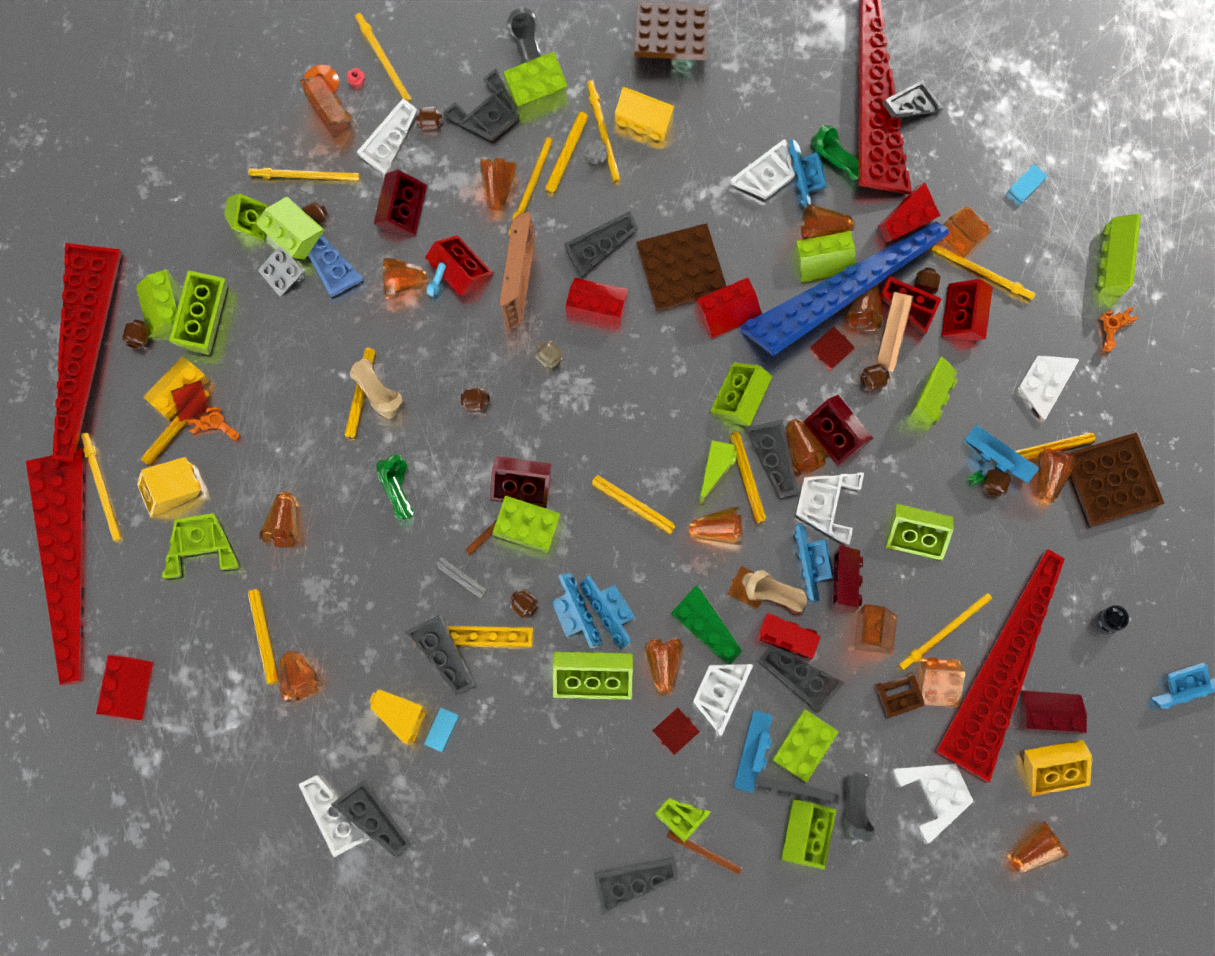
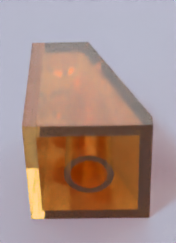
[854,604,897,655]

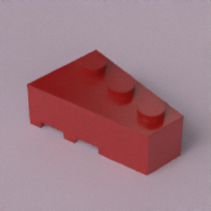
[878,182,941,242]
[879,276,942,336]
[755,613,821,661]

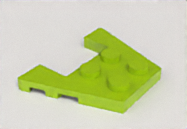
[162,513,240,580]

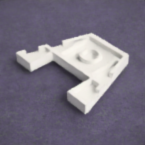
[796,472,864,546]
[892,764,973,844]

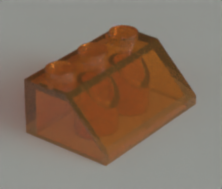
[300,76,352,138]

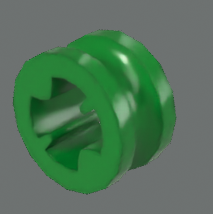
[967,470,986,486]

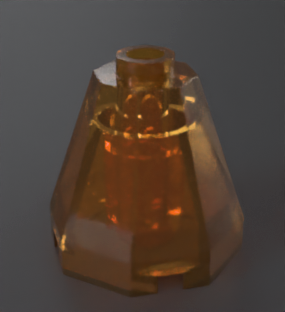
[382,258,427,299]
[280,651,323,702]

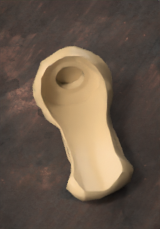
[350,358,402,419]
[742,570,807,614]

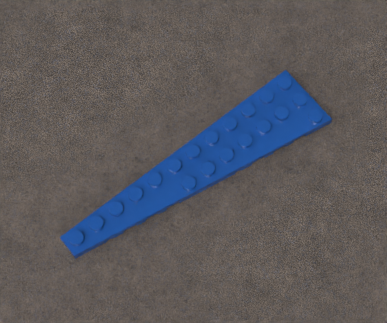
[739,222,949,356]

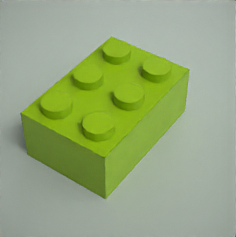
[502,51,568,108]
[493,496,560,554]
[771,710,839,783]

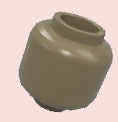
[535,341,563,369]

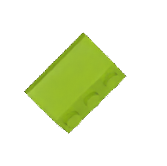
[256,197,324,260]
[794,231,856,283]
[136,269,179,338]
[910,356,958,426]
[710,362,773,426]
[886,504,954,561]
[782,799,836,870]

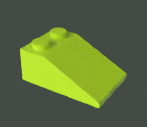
[699,440,737,505]

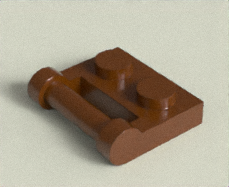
[875,672,926,718]

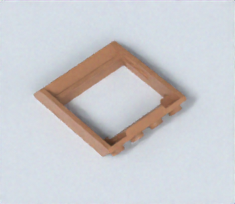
[500,211,536,331]

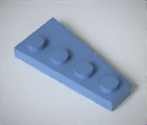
[308,235,364,297]

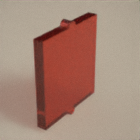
[810,326,855,370]
[171,380,209,422]
[652,707,700,755]

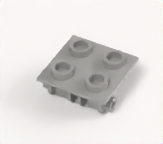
[258,246,305,297]

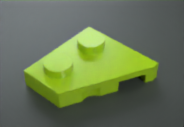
[655,799,711,842]

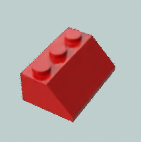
[425,235,494,297]
[696,277,762,339]
[565,278,629,325]
[942,279,993,341]
[96,655,154,721]

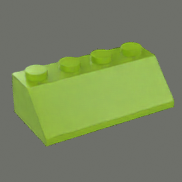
[1097,213,1141,297]
[169,270,228,355]
[553,652,633,699]

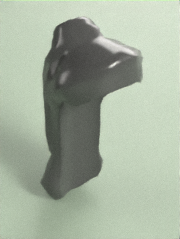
[507,7,542,64]
[843,773,875,845]

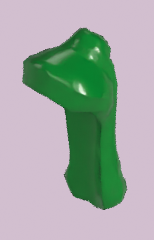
[811,125,859,180]
[376,454,414,520]

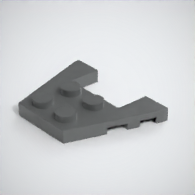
[443,68,520,141]

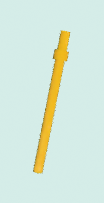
[355,13,412,103]
[587,80,620,182]
[508,137,553,235]
[249,167,359,181]
[932,244,1036,300]
[81,433,121,541]
[899,593,993,671]

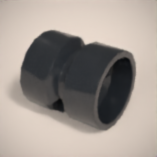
[1095,605,1129,634]

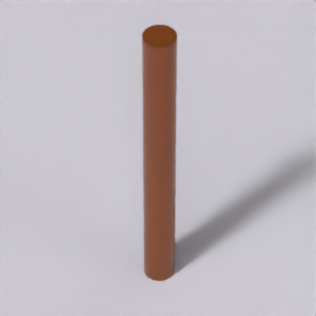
[465,497,524,555]
[666,830,742,875]

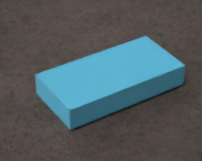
[1009,164,1048,202]
[424,707,459,752]

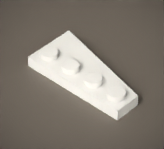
[357,99,417,176]
[298,775,370,857]

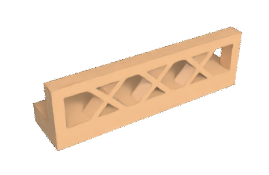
[877,292,913,371]

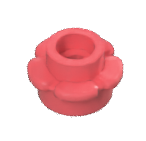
[347,68,365,86]

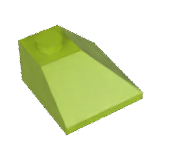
[224,193,270,241]

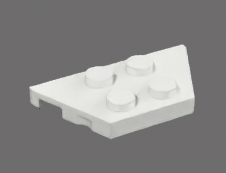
[730,139,795,199]
[1018,356,1079,422]
[693,664,753,735]

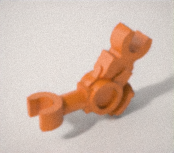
[1099,307,1138,352]
[187,407,240,441]

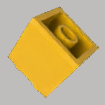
[137,457,201,518]
[369,689,427,746]

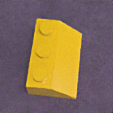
[615,86,674,141]
[143,356,210,422]
[1024,740,1092,796]

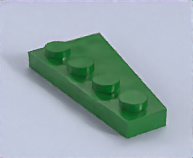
[671,585,742,665]

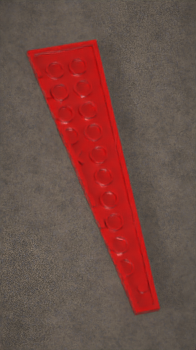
[858,0,912,195]
[52,243,122,463]
[26,448,85,686]
[935,549,1065,783]

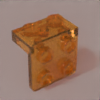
[943,206,992,258]
[921,657,965,707]

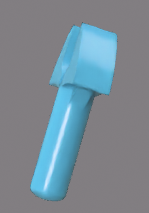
[427,263,446,297]

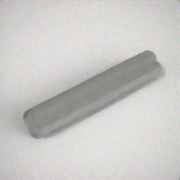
[436,558,486,598]

